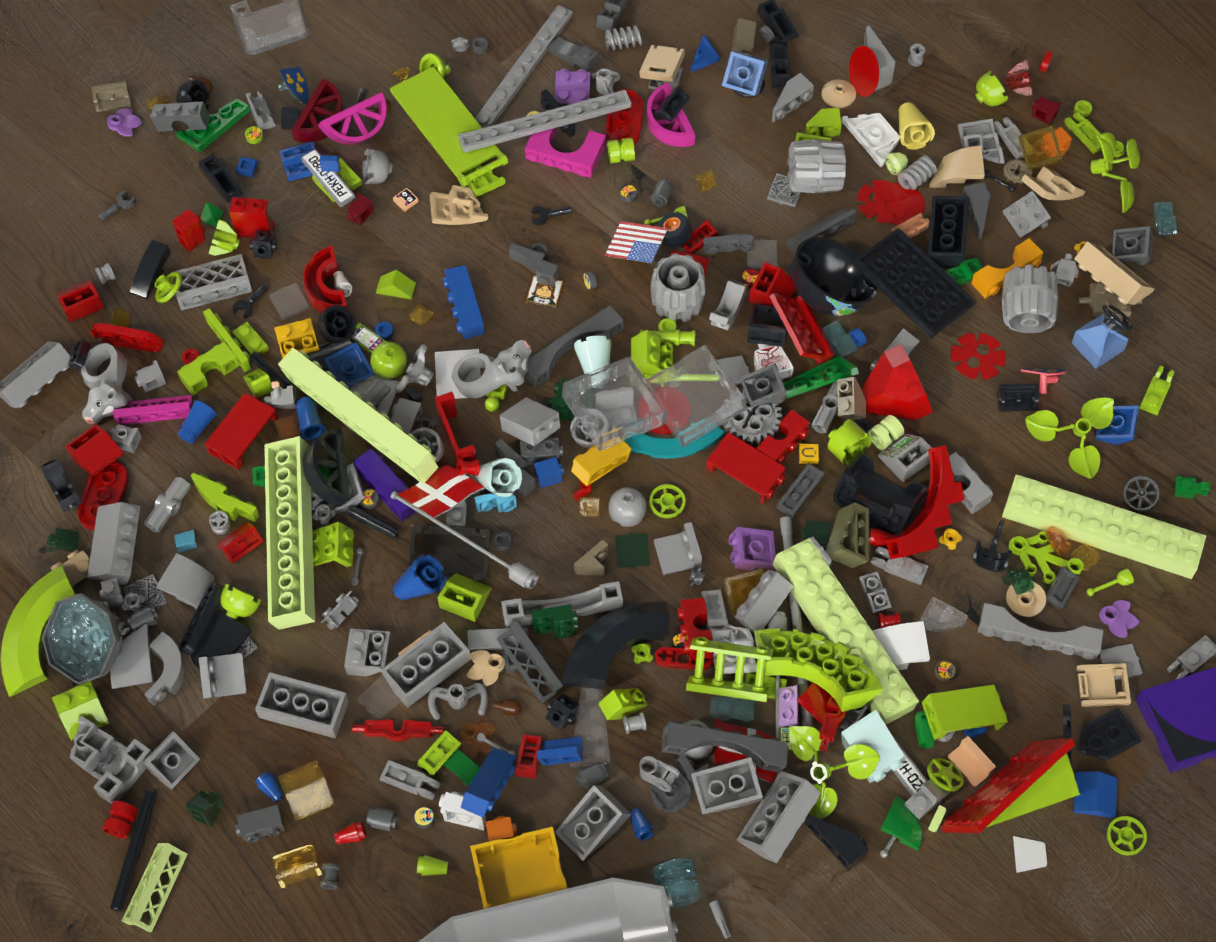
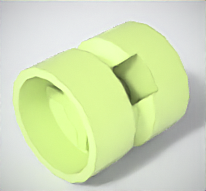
[868,415,904,450]

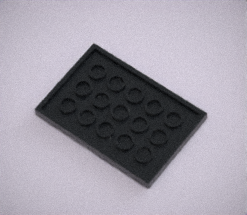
[852,228,977,339]

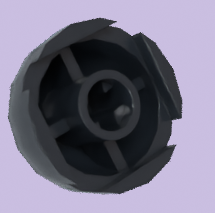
[176,79,209,110]
[317,305,356,343]

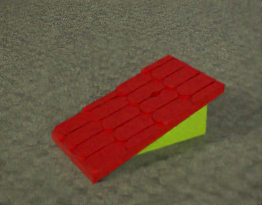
[941,738,1080,833]

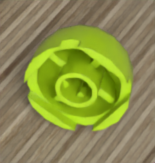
[975,71,1008,107]
[370,342,407,380]
[220,583,262,619]

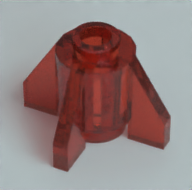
[1005,60,1033,96]

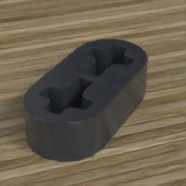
[68,339,90,371]

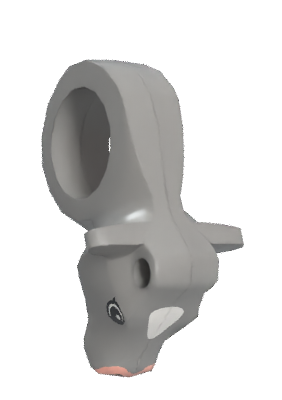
[452,340,532,398]
[81,343,132,425]

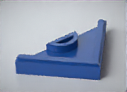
[691,35,720,72]

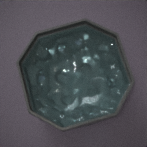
[42,593,123,685]

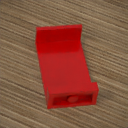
[434,391,476,465]
[205,393,278,470]
[706,432,786,504]

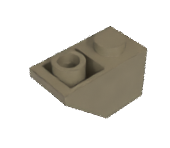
[837,377,866,420]

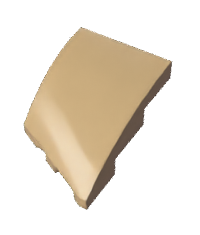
[929,146,985,188]
[1021,166,1086,200]
[430,185,488,225]

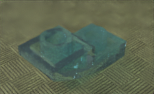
[1153,202,1177,235]
[822,320,858,358]
[710,697,754,723]

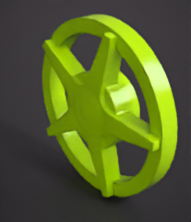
[649,484,686,519]
[927,758,964,792]
[1106,816,1147,856]

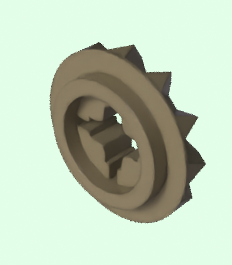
[1003,159,1032,185]

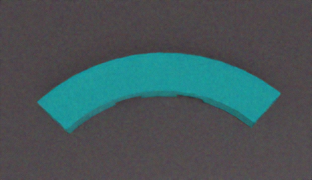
[620,421,725,459]

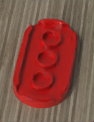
[606,89,643,145]
[91,323,165,352]
[77,461,129,531]

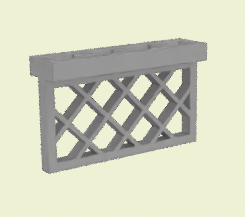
[171,254,252,311]

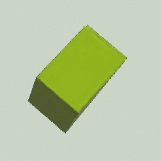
[376,270,416,300]
[243,368,273,398]

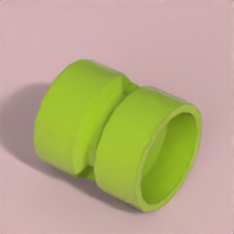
[607,138,635,164]

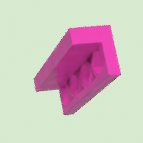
[113,395,193,425]

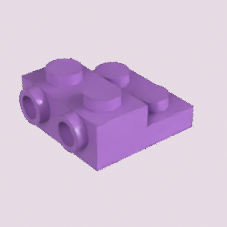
[555,69,591,107]
[729,527,776,571]

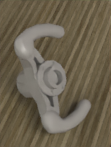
[590,68,620,99]
[395,344,434,393]
[428,683,488,720]

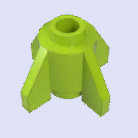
[209,219,240,256]

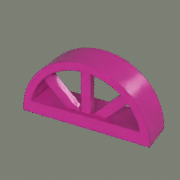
[647,82,695,147]
[318,92,386,145]

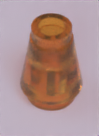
[1045,526,1071,556]

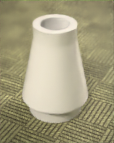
[333,271,352,297]

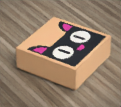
[393,188,418,212]

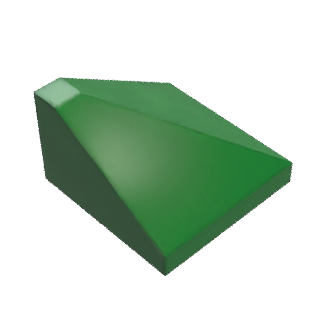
[201,202,225,227]

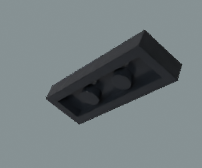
[540,89,575,138]

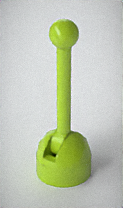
[644,206,688,225]
[1087,569,1134,596]

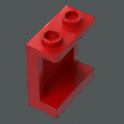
[229,197,275,238]

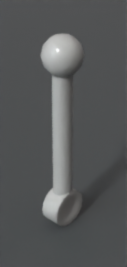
[477,733,516,756]
[880,836,896,858]

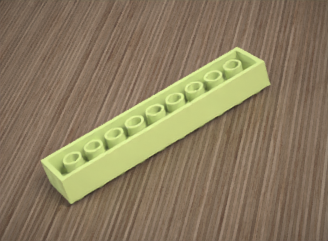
[278,348,438,484]
[265,436,315,630]
[1002,474,1206,579]
[772,538,919,725]

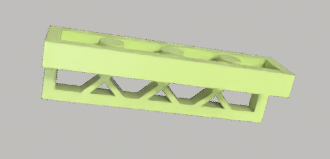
[122,843,188,932]

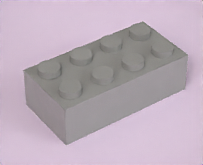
[255,672,349,739]

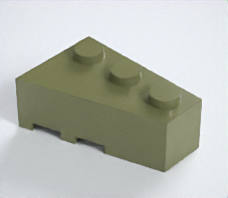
[825,503,869,569]

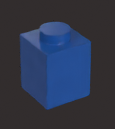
[534,457,565,488]

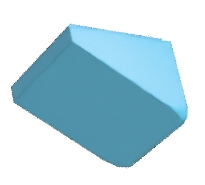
[174,530,198,553]

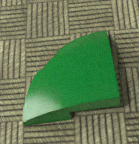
[881,796,922,850]

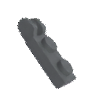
[703,234,754,254]

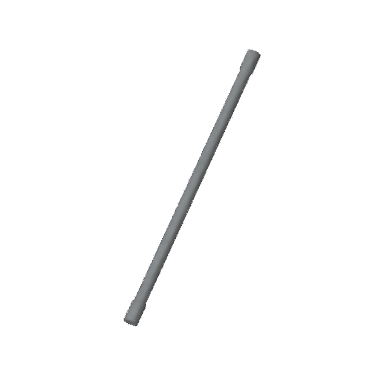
[780,516,817,760]

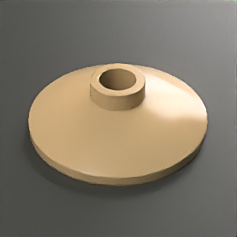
[821,79,856,108]
[1006,580,1046,617]

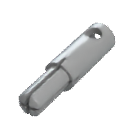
[709,900,731,939]

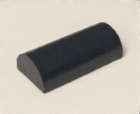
[928,196,969,267]

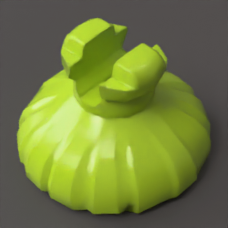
[419,53,451,79]

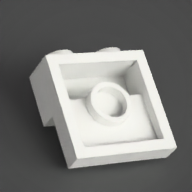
[439,792,486,831]

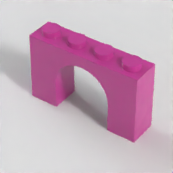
[525,128,606,178]

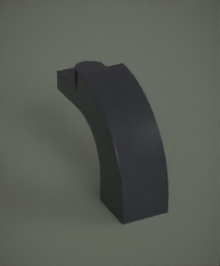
[39,457,82,512]

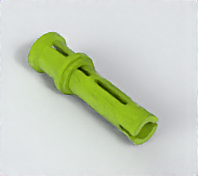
[639,329,696,346]

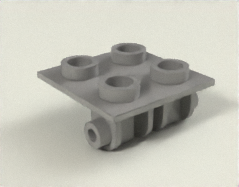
[1002,191,1051,238]

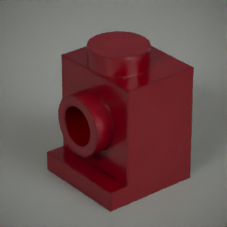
[1031,96,1061,125]
[346,193,374,226]

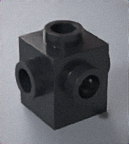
[250,231,277,259]
[545,694,580,730]

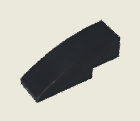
[757,0,799,43]
[769,42,790,88]
[199,153,244,204]
[130,240,171,300]

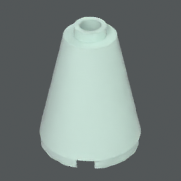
[574,336,611,390]
[474,458,522,497]

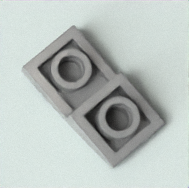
[858,572,892,613]

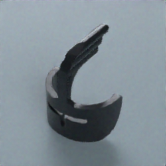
[973,520,1012,572]

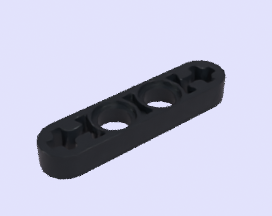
[179,581,224,655]

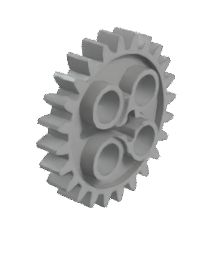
[721,389,782,446]

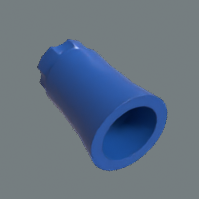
[296,397,326,440]
[177,400,217,444]

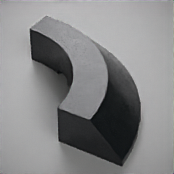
[562,602,669,690]

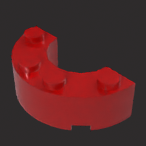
[303,246,348,313]

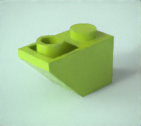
[805,108,842,137]
[598,688,648,720]

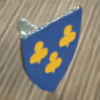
[278,67,308,106]

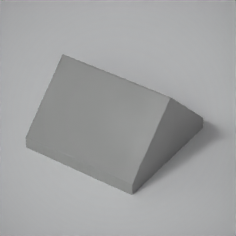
[144,731,200,790]

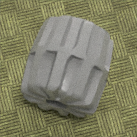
[787,140,846,193]
[650,253,706,322]
[1002,264,1059,334]

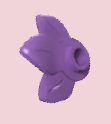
[107,108,143,136]
[1099,600,1139,638]

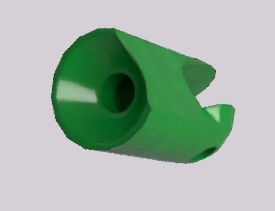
[914,711,936,749]

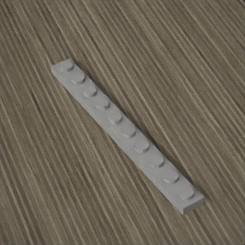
[475,5,573,128]
[458,90,631,153]

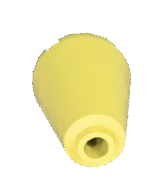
[898,102,935,150]

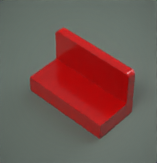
[216,522,264,564]

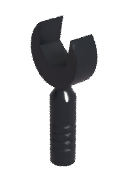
[532,206,572,225]
[233,285,267,319]

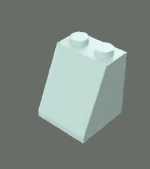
[841,710,904,783]

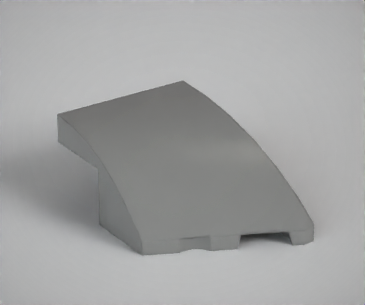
[70,716,127,780]

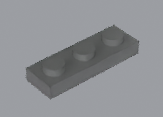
[776,463,825,518]

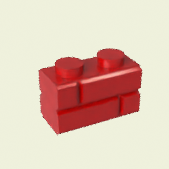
[172,209,205,251]

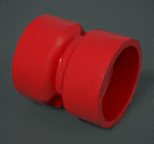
[102,801,139,839]

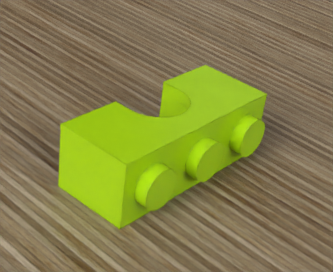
[177,342,240,396]

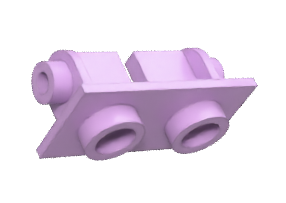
[779,685,799,728]

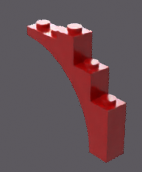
[886,445,965,559]

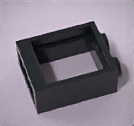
[747,303,786,347]

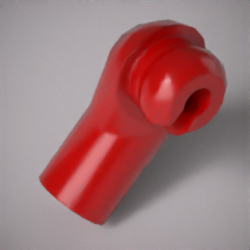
[572,479,592,501]

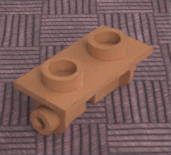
[892,213,930,238]

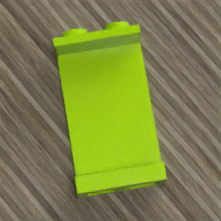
[922,685,1008,740]

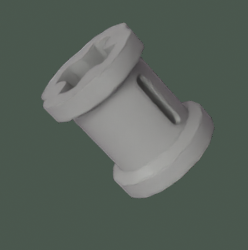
[908,43,925,67]
[623,712,647,734]

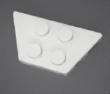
[842,113,900,168]

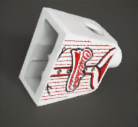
[754,344,793,380]

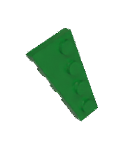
[176,98,251,152]
[783,355,859,399]

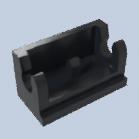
[997,383,1039,412]

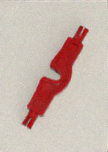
[819,696,847,752]
[352,719,444,742]

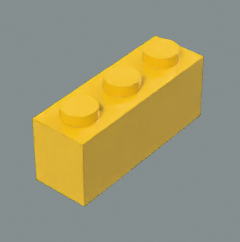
[571,434,631,486]

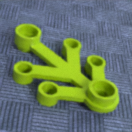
[1008,531,1084,584]

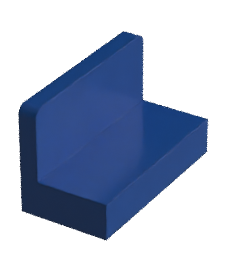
[537,737,583,766]

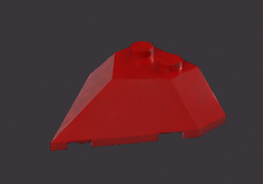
[861,344,933,420]

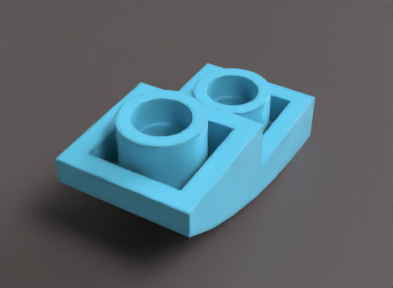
[474,494,517,513]

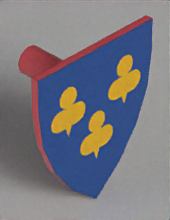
[1021,368,1066,394]

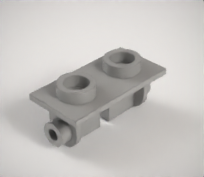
[321,591,359,630]

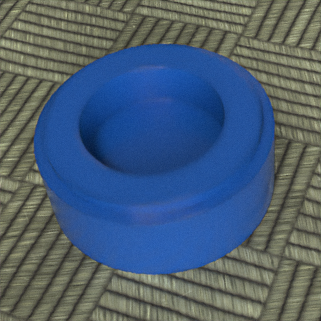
[375,321,394,340]
[849,328,867,347]

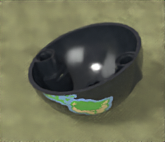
[788,237,878,316]

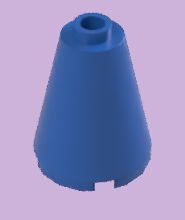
[393,555,446,600]

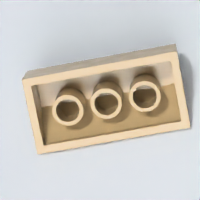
[1074,241,1154,305]

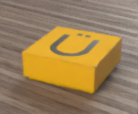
[799,444,819,464]

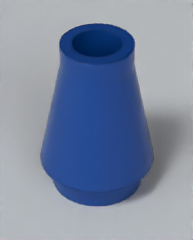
[255,771,285,803]
[630,808,654,841]

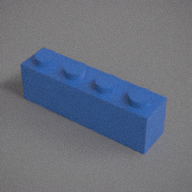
[442,265,485,340]
[460,747,516,818]

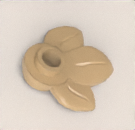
[467,650,505,686]

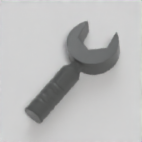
[98,190,136,221]

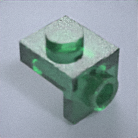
[47,527,79,552]
[1001,567,1035,595]

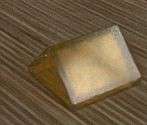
[1018,125,1063,170]
[722,568,763,615]
[272,844,322,888]

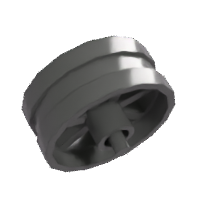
[1123,476,1159,512]

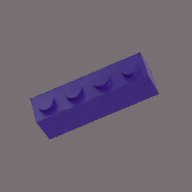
[353,449,416,522]

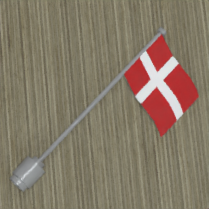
[391,465,539,589]
[715,611,787,784]

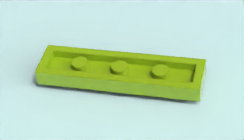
[203,308,251,372]

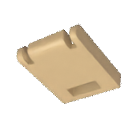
[639,45,685,82]
[1076,663,1131,707]

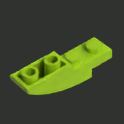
[191,473,259,522]

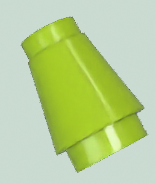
[417,855,448,876]

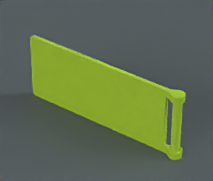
[390,67,509,187]

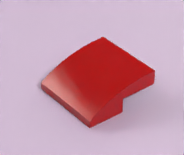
[796,683,836,725]

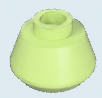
[885,152,908,176]

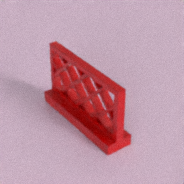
[769,293,835,365]

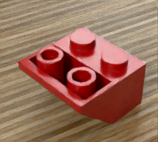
[749,262,795,311]
[56,279,104,323]
[65,424,124,476]

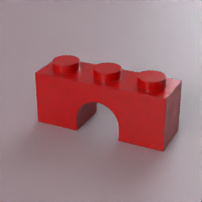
[756,409,810,465]
[677,597,714,660]

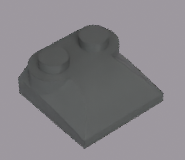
[1112,226,1153,265]
[740,363,787,407]

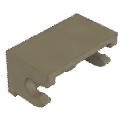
[731,18,756,54]
[91,81,131,112]

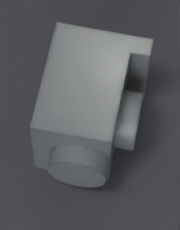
[135,360,166,392]
[109,424,142,453]
[99,578,124,609]

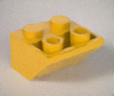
[274,318,319,358]

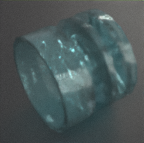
[651,858,702,909]

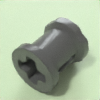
[320,863,340,889]

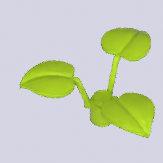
[1091,132,1140,213]
[1025,398,1114,479]
[789,726,880,820]

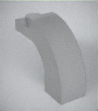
[709,279,749,330]
[145,631,185,706]

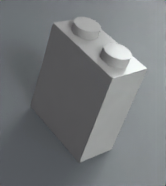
[499,397,561,446]

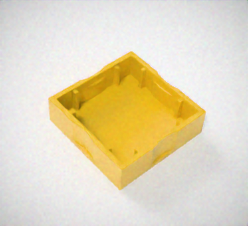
[470,827,568,909]

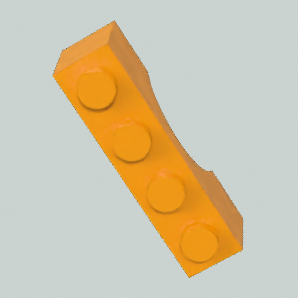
[971,238,1044,299]

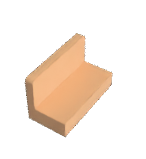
[948,736,996,787]

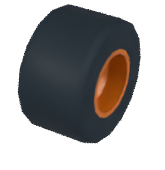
[658,212,692,248]

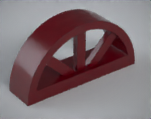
[291,78,344,143]

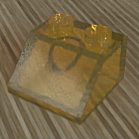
[278,760,335,821]

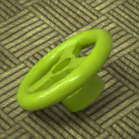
[155,272,182,303]

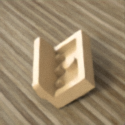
[51,549,90,586]

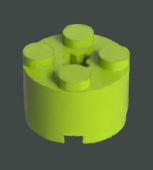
[828,419,872,465]

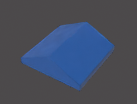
[323,342,374,388]
[1095,405,1139,445]
[1073,771,1117,818]

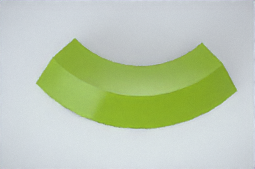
[1,566,76,697]
[754,628,883,712]

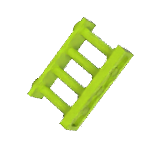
[686,637,774,702]

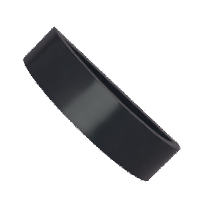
[303,429,350,507]

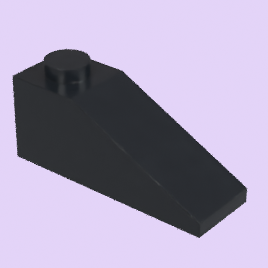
[805,816,868,871]

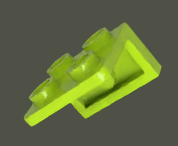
[312,522,354,567]

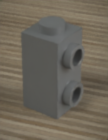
[520,438,563,465]
[235,805,285,842]

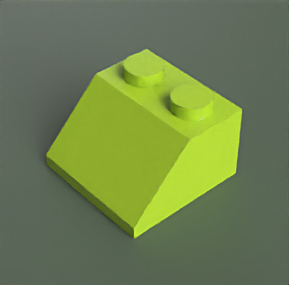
[52,681,110,741]

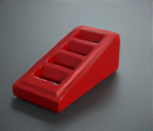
[682,220,720,254]
[516,734,543,779]

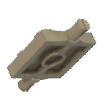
[1078,283,1142,317]

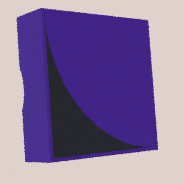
[1136,667,1216,773]

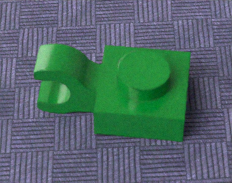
[1174,476,1210,499]

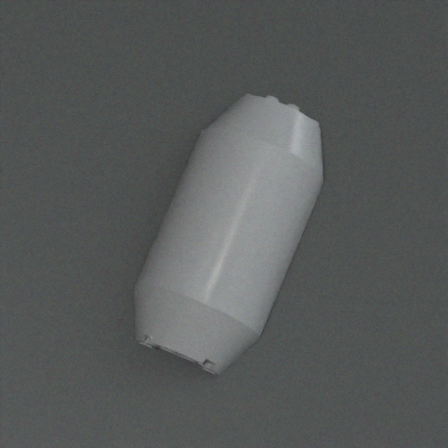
[418,878,681,942]

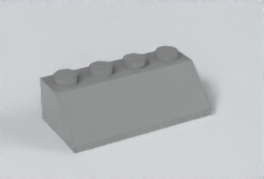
[0,341,70,408]
[87,502,140,585]
[380,622,471,708]
[737,771,821,863]

